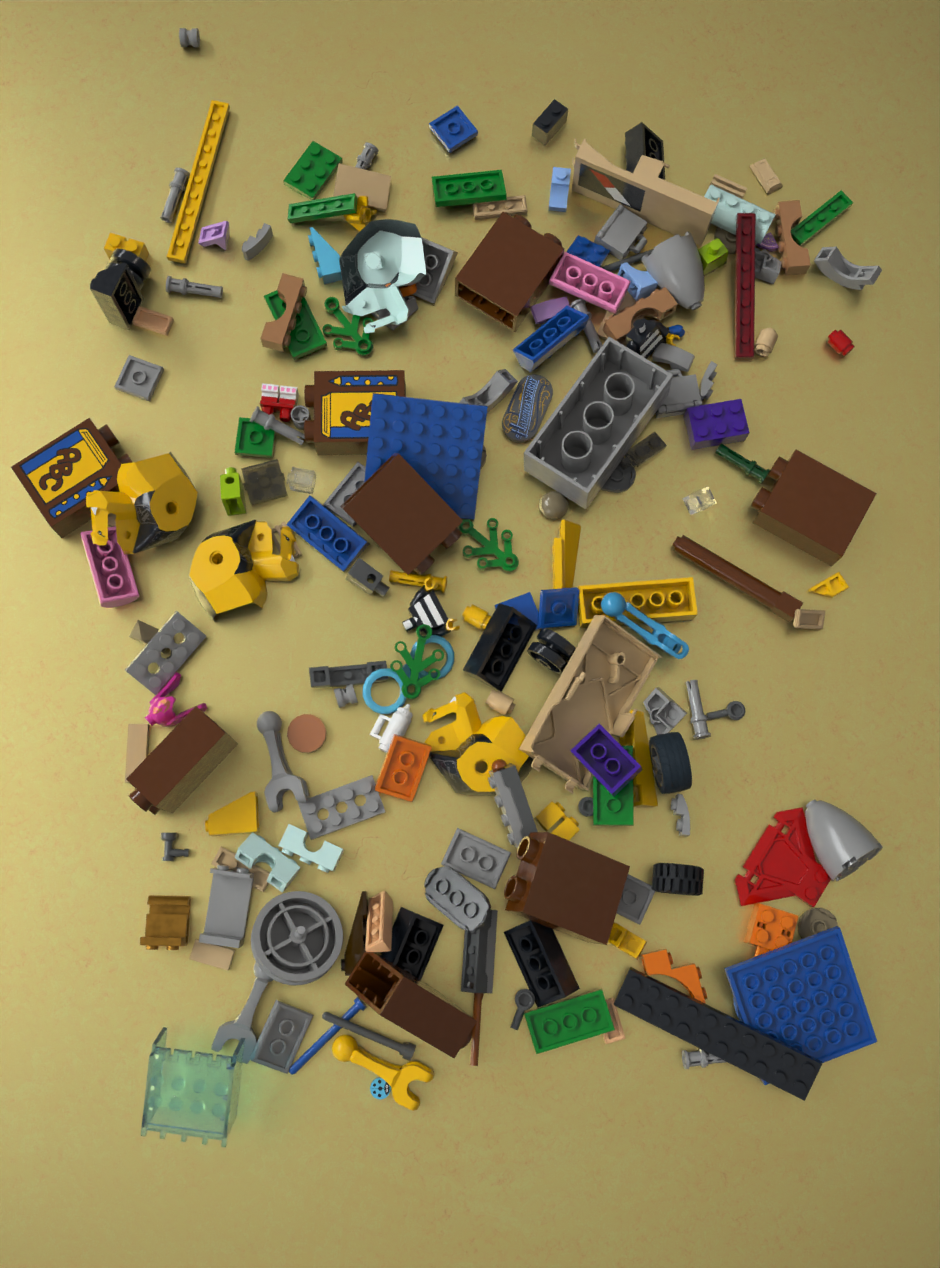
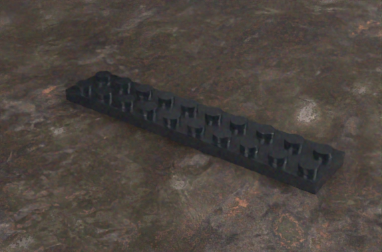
[614,967,822,1101]

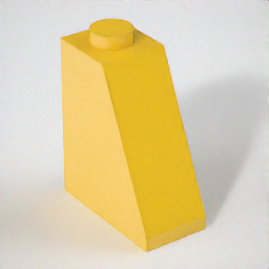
[205,791,260,836]

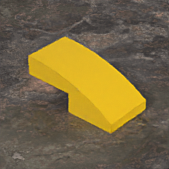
[608,922,647,960]

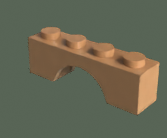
[773,200,811,276]
[260,273,307,352]
[603,287,678,343]

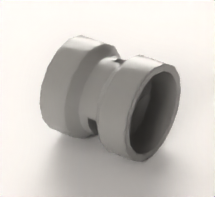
[179,28,200,47]
[291,405,311,430]
[334,684,358,708]

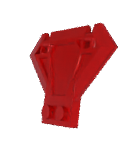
[734,807,831,907]

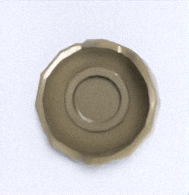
[538,491,568,520]

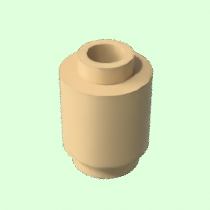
[755,328,778,357]
[486,690,516,716]

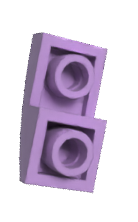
[530,297,570,324]

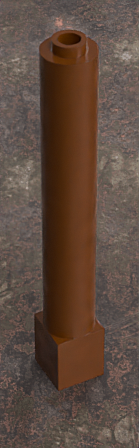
[672,535,803,623]

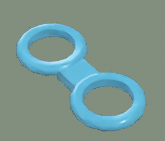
[363,635,454,714]

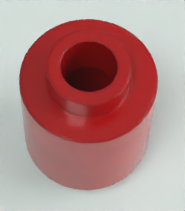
[827,330,855,357]

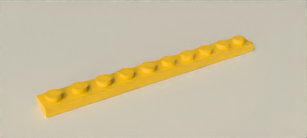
[167,100,230,264]

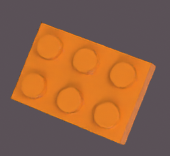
[375,734,432,802]

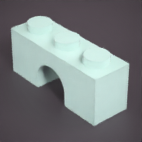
[278,824,344,873]
[235,832,300,893]

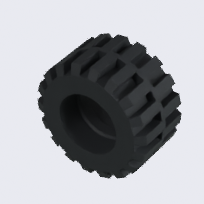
[652,863,704,896]

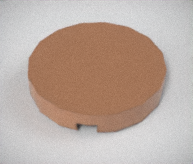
[287,714,326,753]

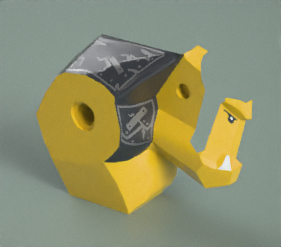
[86,452,198,554]
[189,520,299,621]
[422,692,534,796]

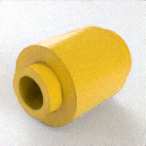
[462,604,492,630]

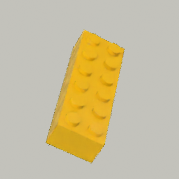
[578,577,698,628]

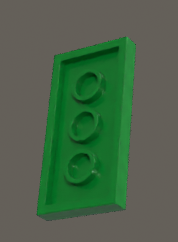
[432,170,507,207]
[264,290,327,360]
[593,746,634,826]
[524,989,615,1054]

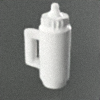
[370,704,413,753]

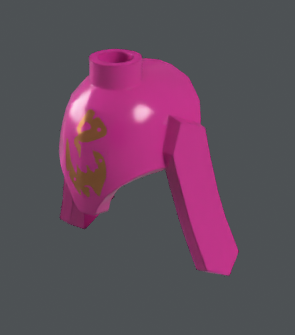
[145,672,207,727]

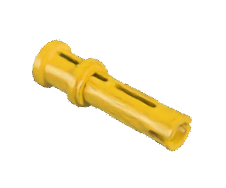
[389,570,448,593]

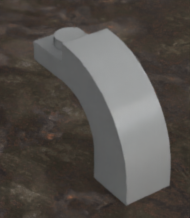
[814,246,882,290]
[459,369,518,413]

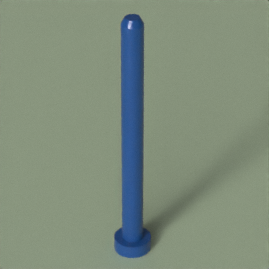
[289,997,367,1075]

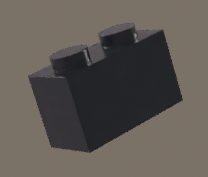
[532,99,568,146]

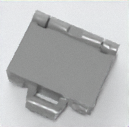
[594,204,647,260]
[656,369,702,418]

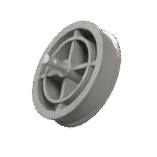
[251,891,343,986]

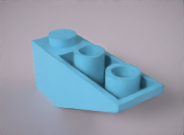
[308,227,342,284]

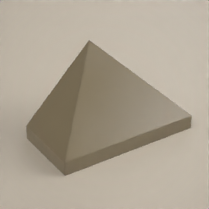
[129,620,166,653]

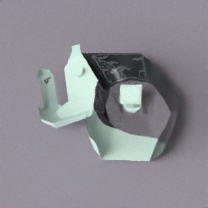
[339,219,426,334]

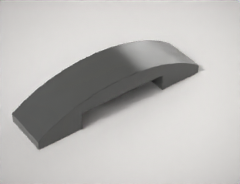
[309,661,388,688]

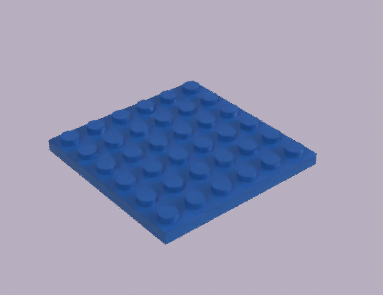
[364,393,488,520]
[724,926,877,1085]

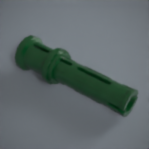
[715,443,770,484]

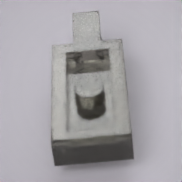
[619,432,667,470]

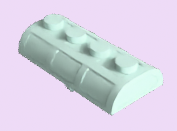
[704,184,776,245]

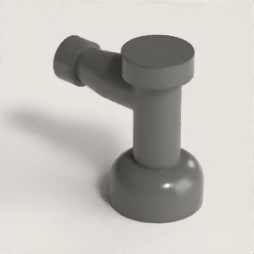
[161,833,189,861]

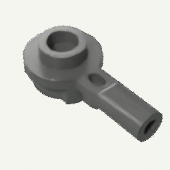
[706,701,746,721]
[578,797,593,817]
[511,989,535,1030]

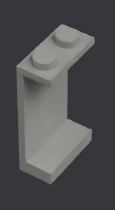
[199,865,254,948]

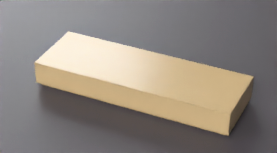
[472,195,528,220]
[125,724,149,783]
[211,846,270,892]

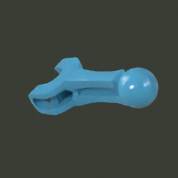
[601,592,689,659]

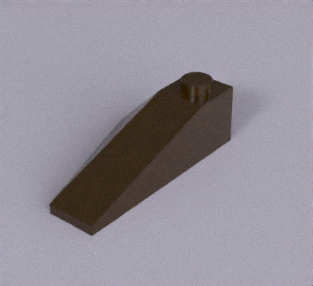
[341,891,368,976]

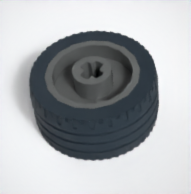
[649,732,692,794]

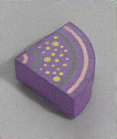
[755,232,779,252]

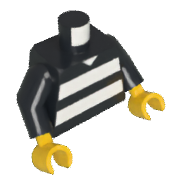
[626,318,680,359]
[402,577,460,637]

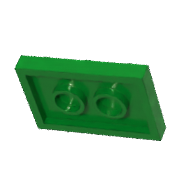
[283,141,343,200]

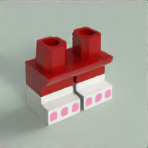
[260,383,299,423]

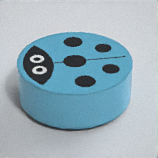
[370,1077,391,1099]

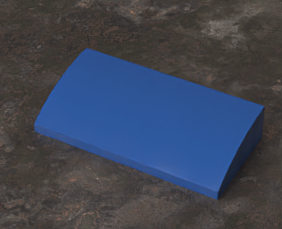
[286,495,370,572]

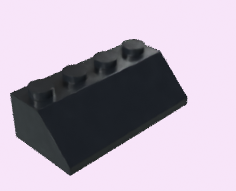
[625,122,665,180]
[90,263,144,330]
[463,603,537,692]
[380,907,444,980]
[504,920,580,1008]

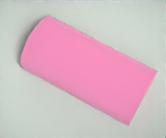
[549,252,631,314]
[80,526,139,608]

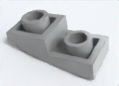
[242,223,273,261]
[652,343,695,372]
[699,361,717,401]
[671,794,690,837]

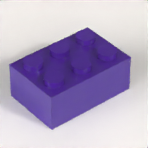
[683,399,750,450]
[570,723,642,797]

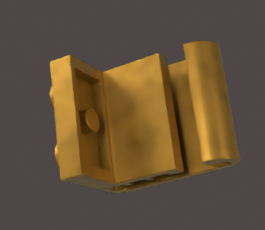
[140,895,191,950]

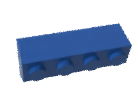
[513,306,589,372]

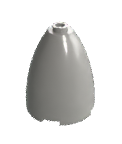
[641,232,705,311]
[805,800,883,881]

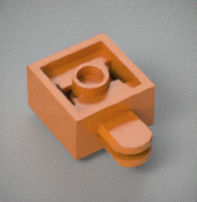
[744,903,799,957]

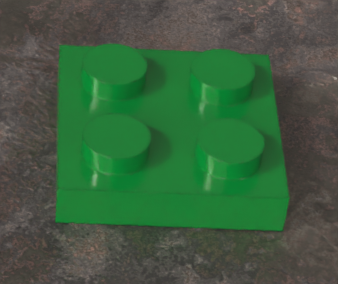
[234,417,276,458]

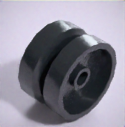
[104,248,151,291]
[527,628,576,674]

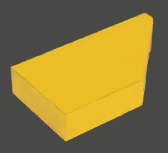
[809,572,849,598]

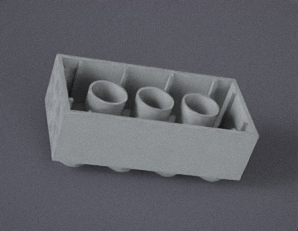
[524,337,673,509]

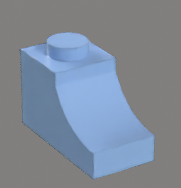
[549,167,571,212]
[618,262,658,302]

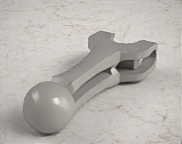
[257,711,310,813]
[211,962,273,1064]

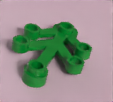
[322,297,373,356]
[458,518,519,572]
[390,624,444,699]

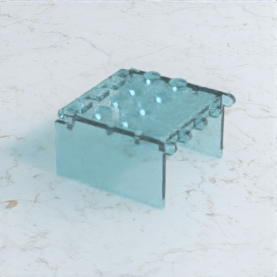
[141,1027,245,1147]

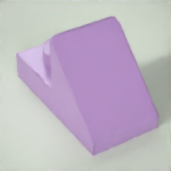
[198,221,230,250]

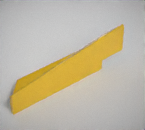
[552,520,581,589]
[620,710,658,807]

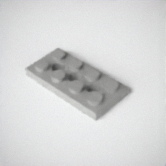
[125,611,206,695]
[298,775,386,840]

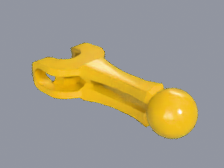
[332,1035,435,1111]

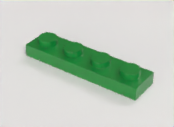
[791,190,853,246]
[287,193,358,223]

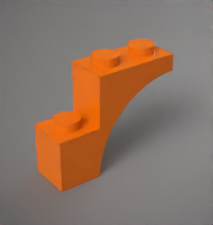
[640,949,707,1004]

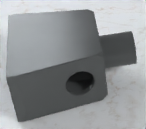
[345,558,390,597]

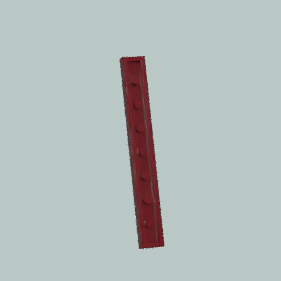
[735,213,756,359]

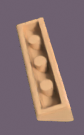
[365,891,393,952]

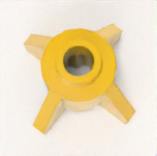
[344,196,377,231]

